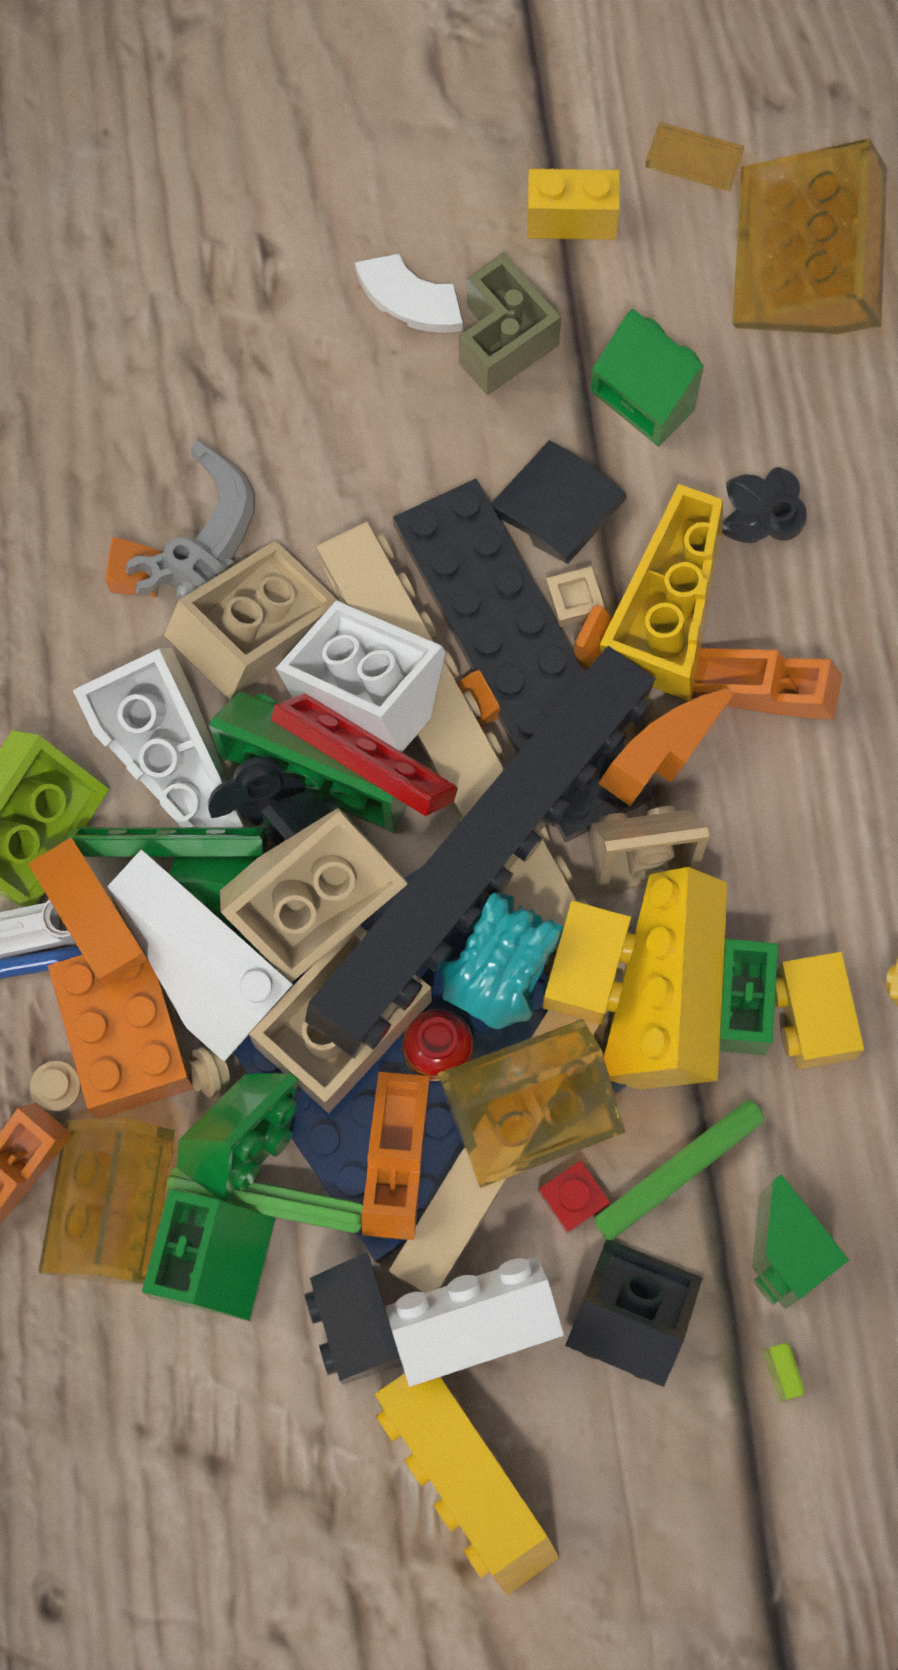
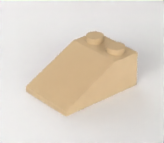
[164,540,340,700]
[589,806,710,893]
[220,808,408,983]

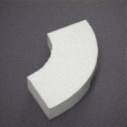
[355,254,463,333]

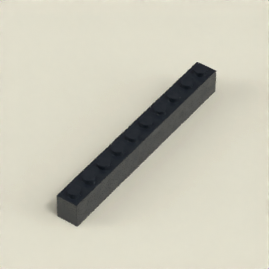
[305,646,656,1059]

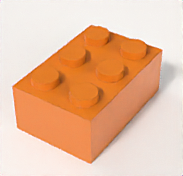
[48,938,194,1120]

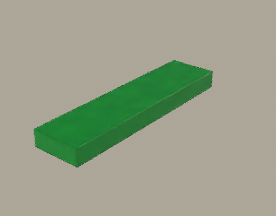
[63,827,268,857]

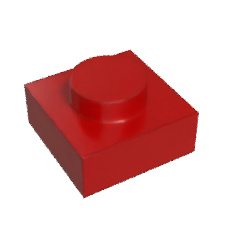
[538,1160,610,1234]

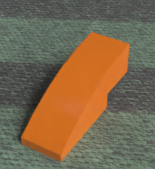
[692,648,842,720]
[598,689,734,806]
[28,837,148,987]
[362,1072,430,1240]
[0,1102,73,1224]

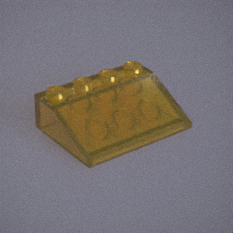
[732,138,887,334]

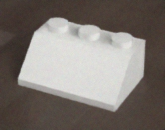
[276,600,446,752]
[385,1257,564,1387]

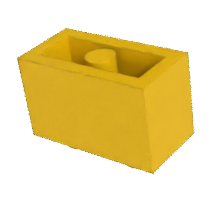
[527,169,620,240]
[543,900,637,1025]
[775,952,864,1070]

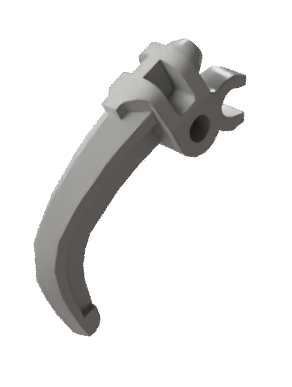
[125,440,254,600]

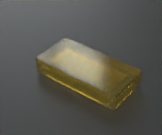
[645,122,745,192]

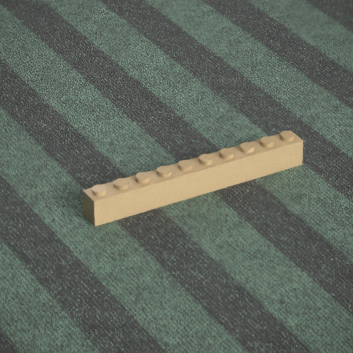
[316,522,588,967]

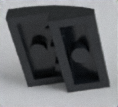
[491,440,627,564]

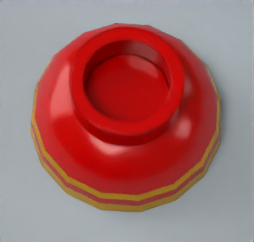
[402,1009,474,1081]

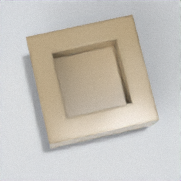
[546,566,605,628]

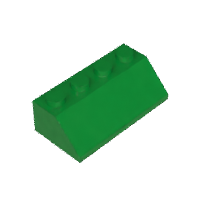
[209,692,407,833]

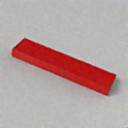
[271,693,458,817]

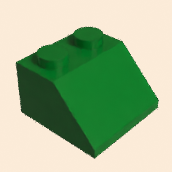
[752,1174,849,1309]

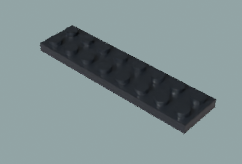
[393,479,653,843]

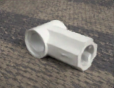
[0,900,77,958]

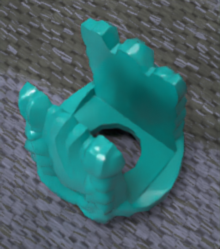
[440,893,564,1030]

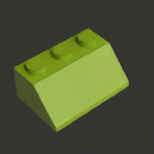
[0,730,109,908]

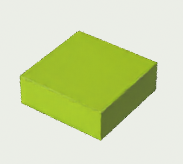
[762,1342,805,1403]

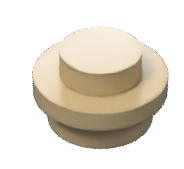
[187,1047,230,1098]
[30,1061,81,1112]

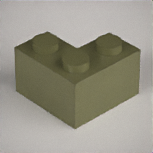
[459,253,561,396]

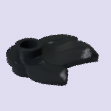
[722,467,807,543]
[208,756,306,826]

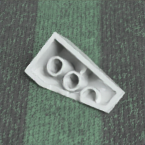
[73,648,245,827]
[107,850,293,1062]

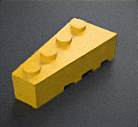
[600,484,723,701]
[599,867,728,1090]
[374,1373,559,1596]

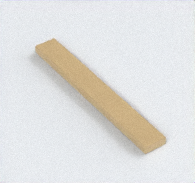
[389,962,627,1293]

